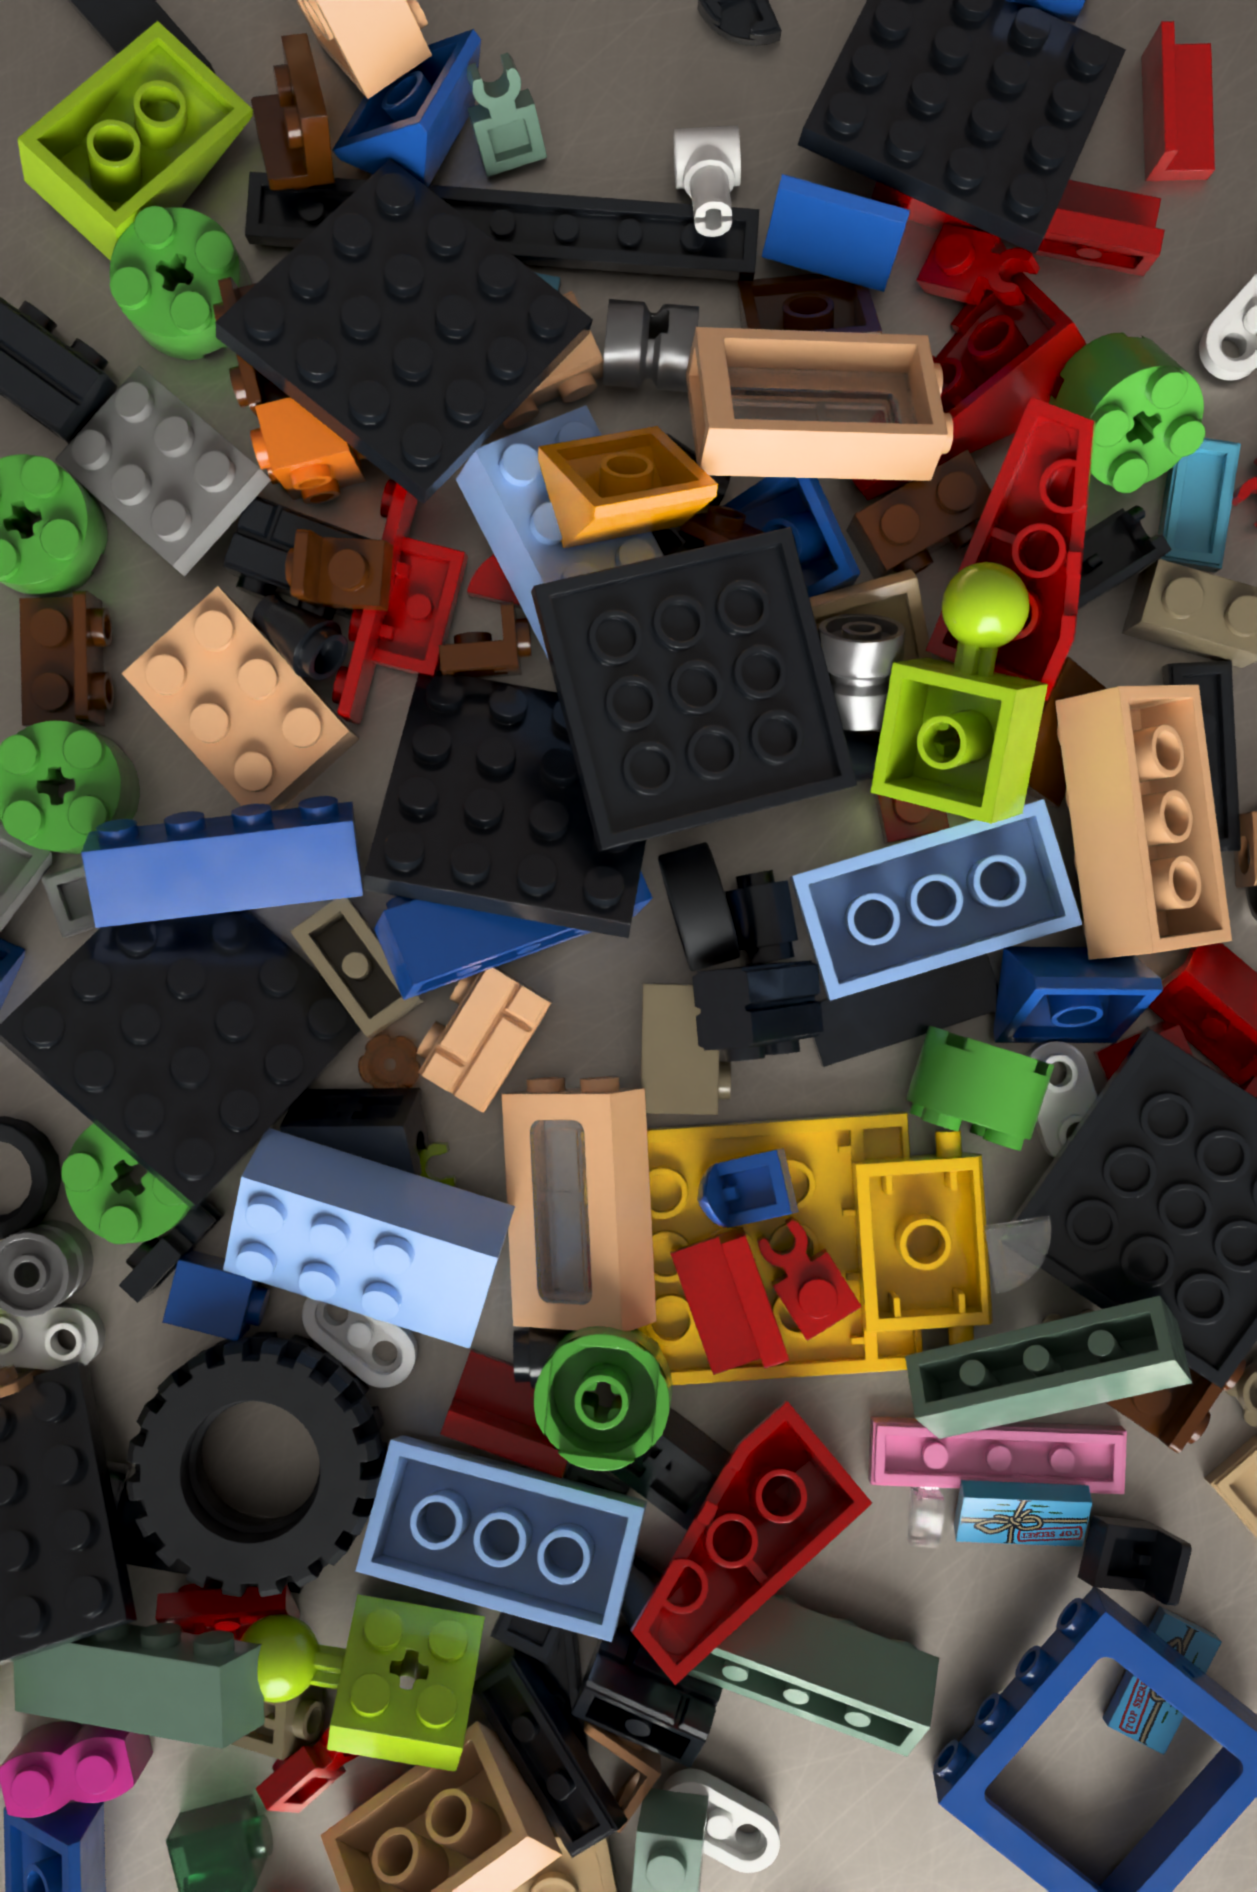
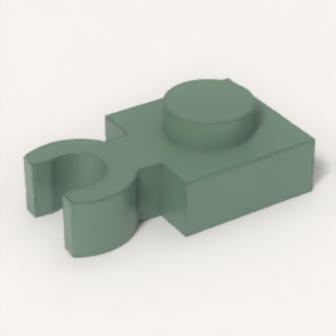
[467,52,547,177]

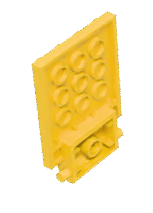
[637,1111,993,1385]

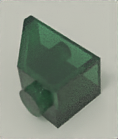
[165,1794,273,1892]

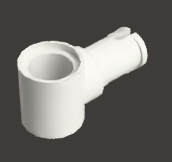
[673,125,741,237]

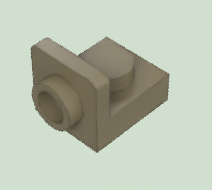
[231,1685,325,1760]

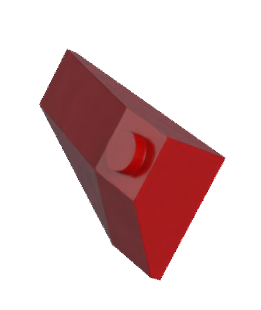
[852,272,1087,500]
[925,397,1095,701]
[630,1401,872,1685]

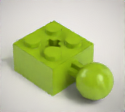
[870,562,1048,824]
[240,1594,485,1772]

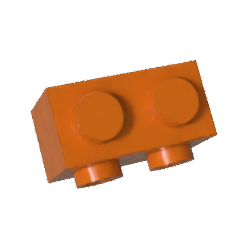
[250,397,366,504]

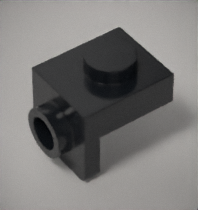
[1077,1515,1192,1606]

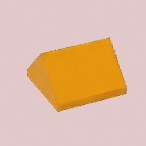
[538,426,718,549]

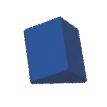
[332,29,481,187]
[761,174,910,292]
[723,477,861,597]
[993,946,1163,1043]
[4,1802,106,1892]

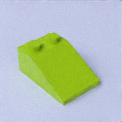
[17,21,253,261]

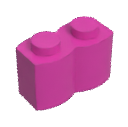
[0,1721,153,1818]

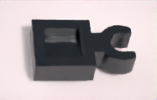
[119,1199,223,1303]

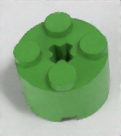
[109,206,251,360]
[1049,332,1206,493]
[0,454,108,598]
[0,721,140,854]
[906,1026,1054,1151]
[61,1124,191,1244]
[534,1326,673,1471]

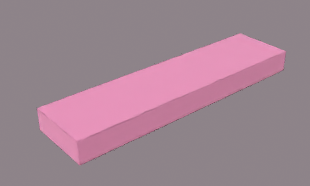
[868,1416,1127,1494]

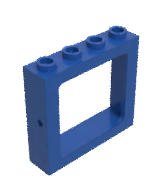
[933,1587,1257,1892]

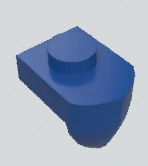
[697,1148,799,1228]

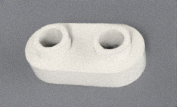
[1199,274,1257,381]
[1025,1041,1097,1158]
[302,1297,418,1388]
[0,1302,105,1370]
[662,1768,780,1873]

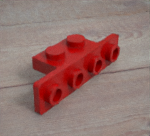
[332,479,468,725]

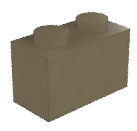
[1122,559,1257,668]
[290,898,424,1039]
[640,983,731,1115]

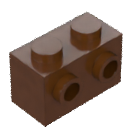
[846,449,991,579]

